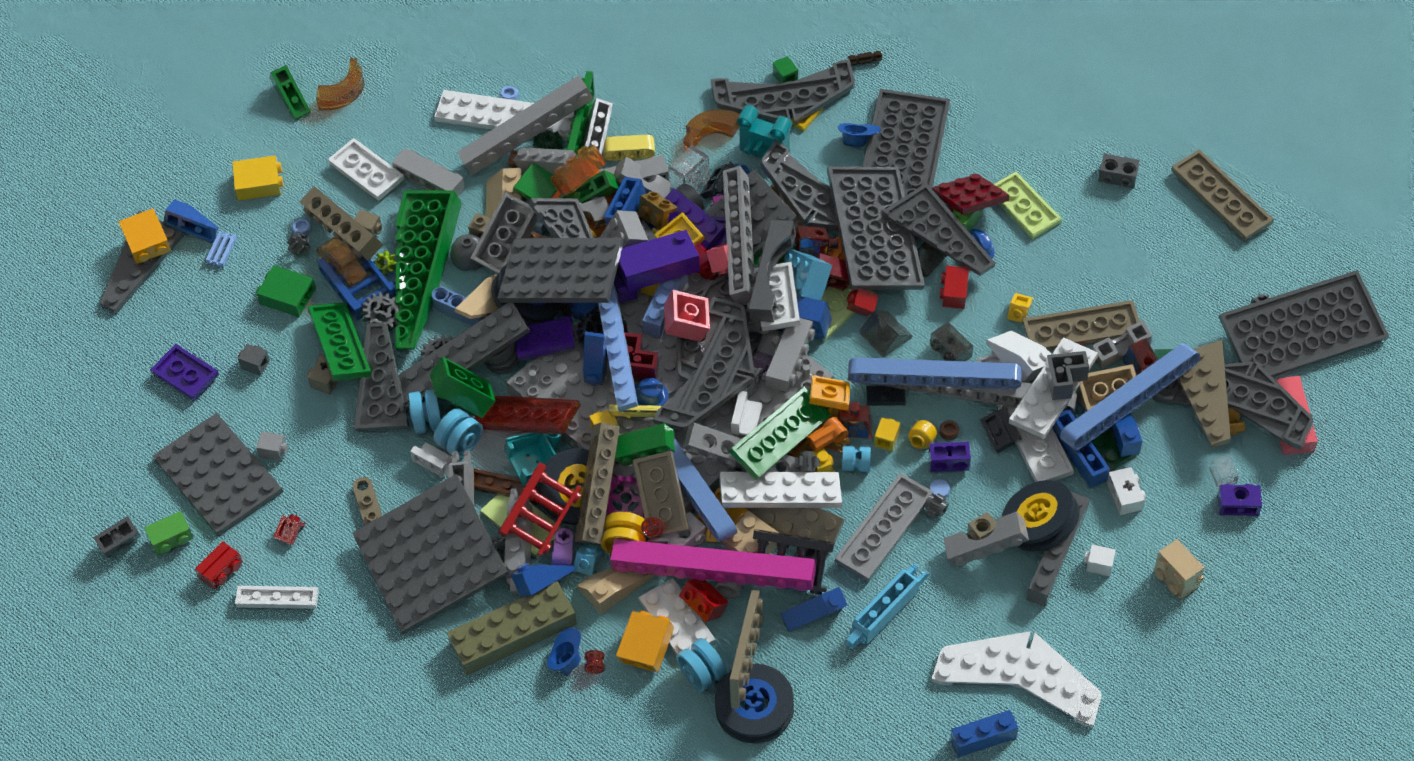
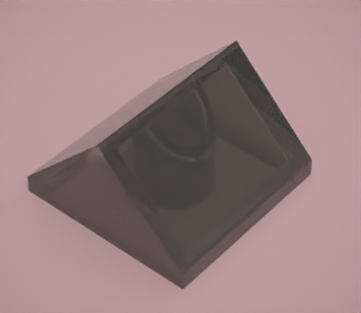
[859,310,912,357]

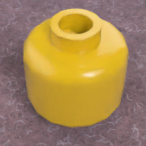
[908,420,937,449]

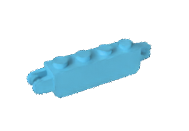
[846,563,929,650]

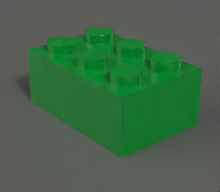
[430,356,495,418]

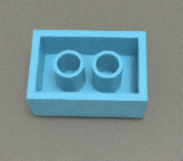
[784,249,832,301]

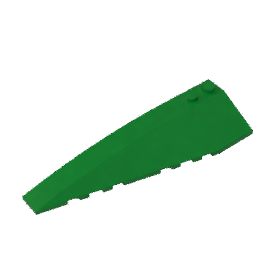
[395,190,462,350]

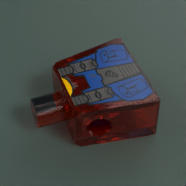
[794,226,839,257]
[1122,338,1158,376]
[837,402,873,439]

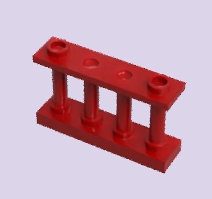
[497,462,581,558]

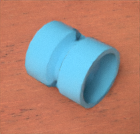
[842,446,871,472]

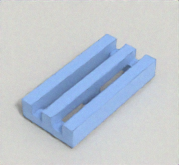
[206,231,237,267]

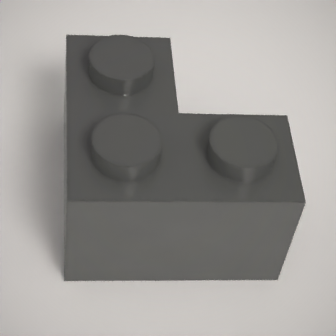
[1045,351,1089,400]

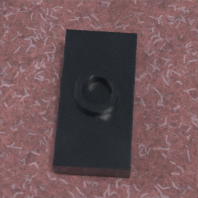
[866,386,906,406]

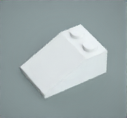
[986,331,1051,383]

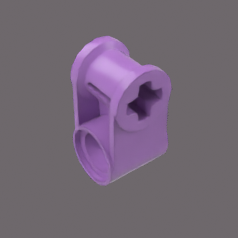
[552,528,574,566]

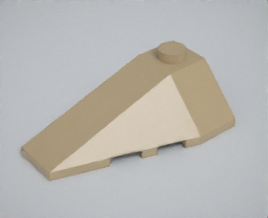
[454,274,499,319]
[577,568,656,615]

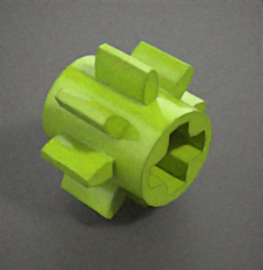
[373,251,397,274]

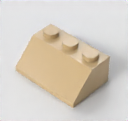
[486,168,523,218]
[1075,364,1136,412]

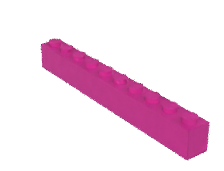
[610,539,816,591]

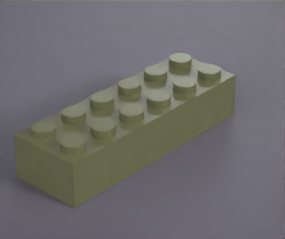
[447,581,577,676]

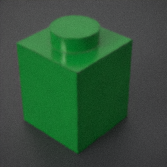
[773,56,798,83]

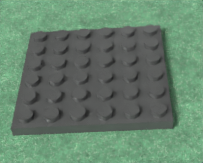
[352,474,509,634]

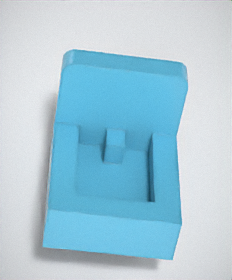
[574,544,603,576]

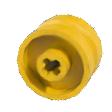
[601,512,648,554]

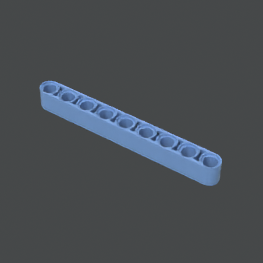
[1060,343,1200,450]
[848,357,1022,389]

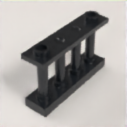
[753,529,835,595]

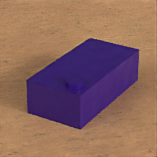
[617,230,700,292]

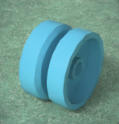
[409,389,442,435]
[434,408,483,458]
[676,638,727,692]

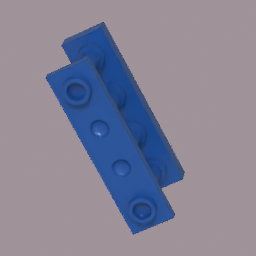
[317,252,396,321]

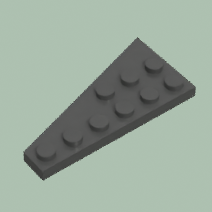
[100,210,184,314]

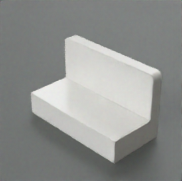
[731,391,762,436]
[410,443,452,478]

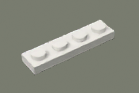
[235,586,319,609]

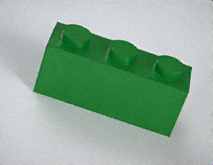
[614,423,675,466]

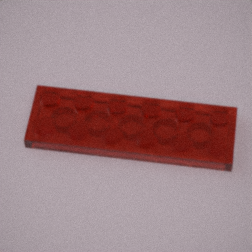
[474,395,581,434]

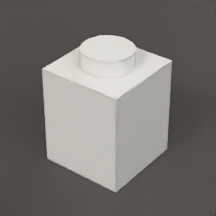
[1084,545,1116,577]

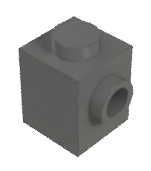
[238,344,270,376]

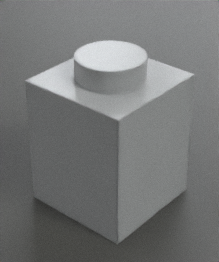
[256,431,289,462]

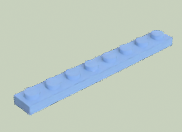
[598,283,638,412]

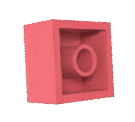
[664,290,710,342]

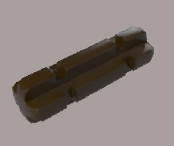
[848,51,882,66]

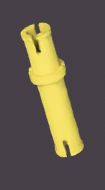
[609,404,661,419]

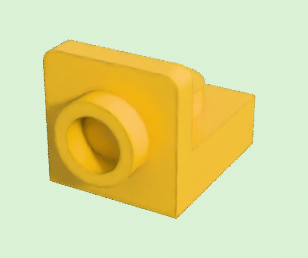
[1007,293,1033,323]

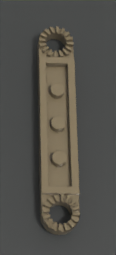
[353,477,382,526]

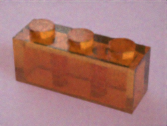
[550,145,606,196]

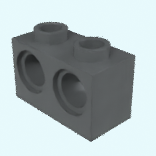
[1098,153,1140,188]

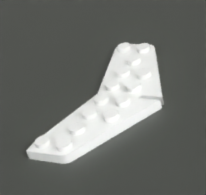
[931,631,1101,729]

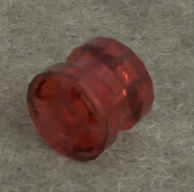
[641,517,665,537]
[584,650,605,674]

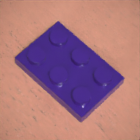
[516,316,575,361]
[150,344,219,401]

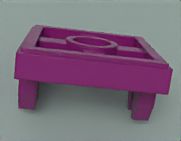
[605,475,644,518]

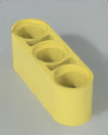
[603,135,655,161]

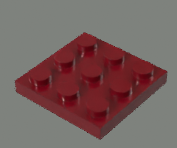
[932,174,1009,215]

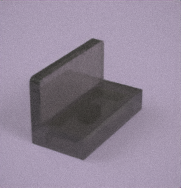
[917,242,947,277]

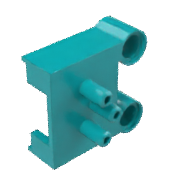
[737,105,792,158]
[504,425,569,487]

